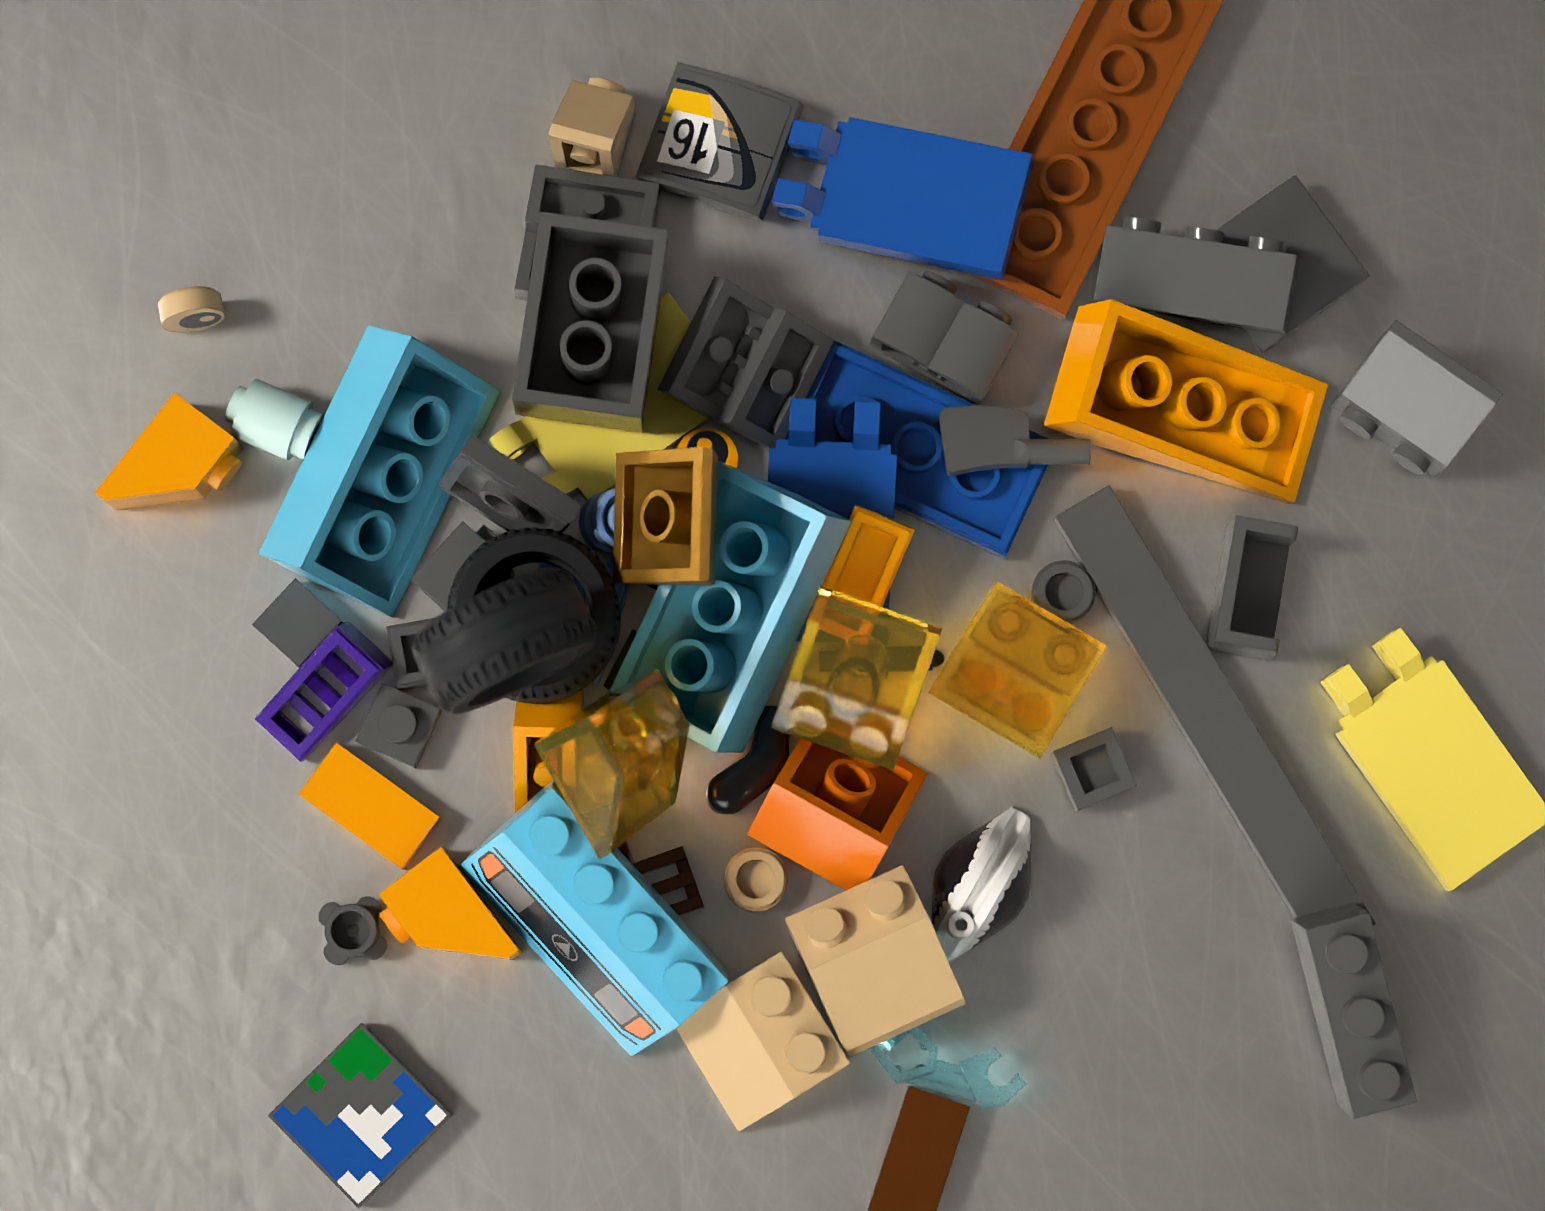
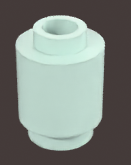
[225,379,325,460]

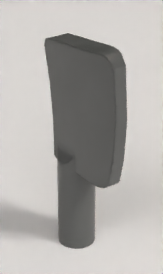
[939,405,1090,476]

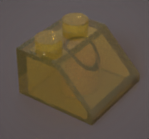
[771,586,943,770]
[534,669,690,859]

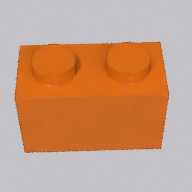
[747,711,928,890]

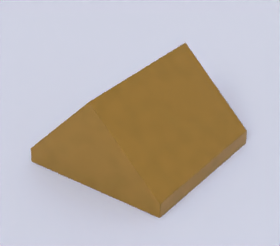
[613,447,718,586]

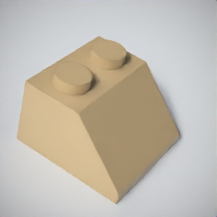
[784,865,966,1058]
[676,951,850,1131]

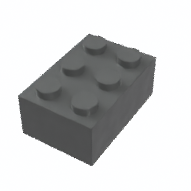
[512,211,668,432]

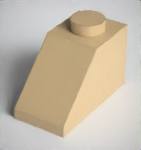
[548,78,635,177]

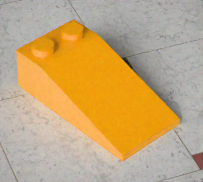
[1043,299,1328,504]

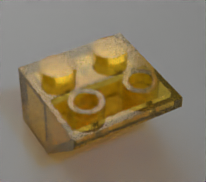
[928,581,1107,759]

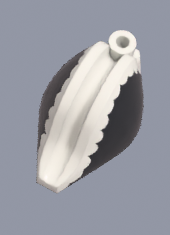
[931,807,1031,963]

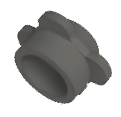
[318,896,387,965]

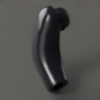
[706,706,790,815]

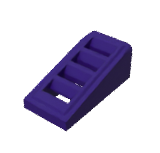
[255,622,393,762]

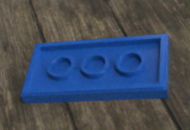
[785,340,1049,560]

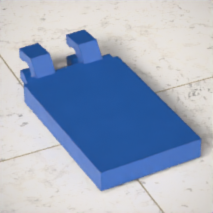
[772,117,1034,280]
[768,398,897,646]

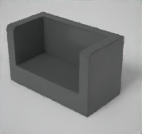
[1206,515,1299,661]

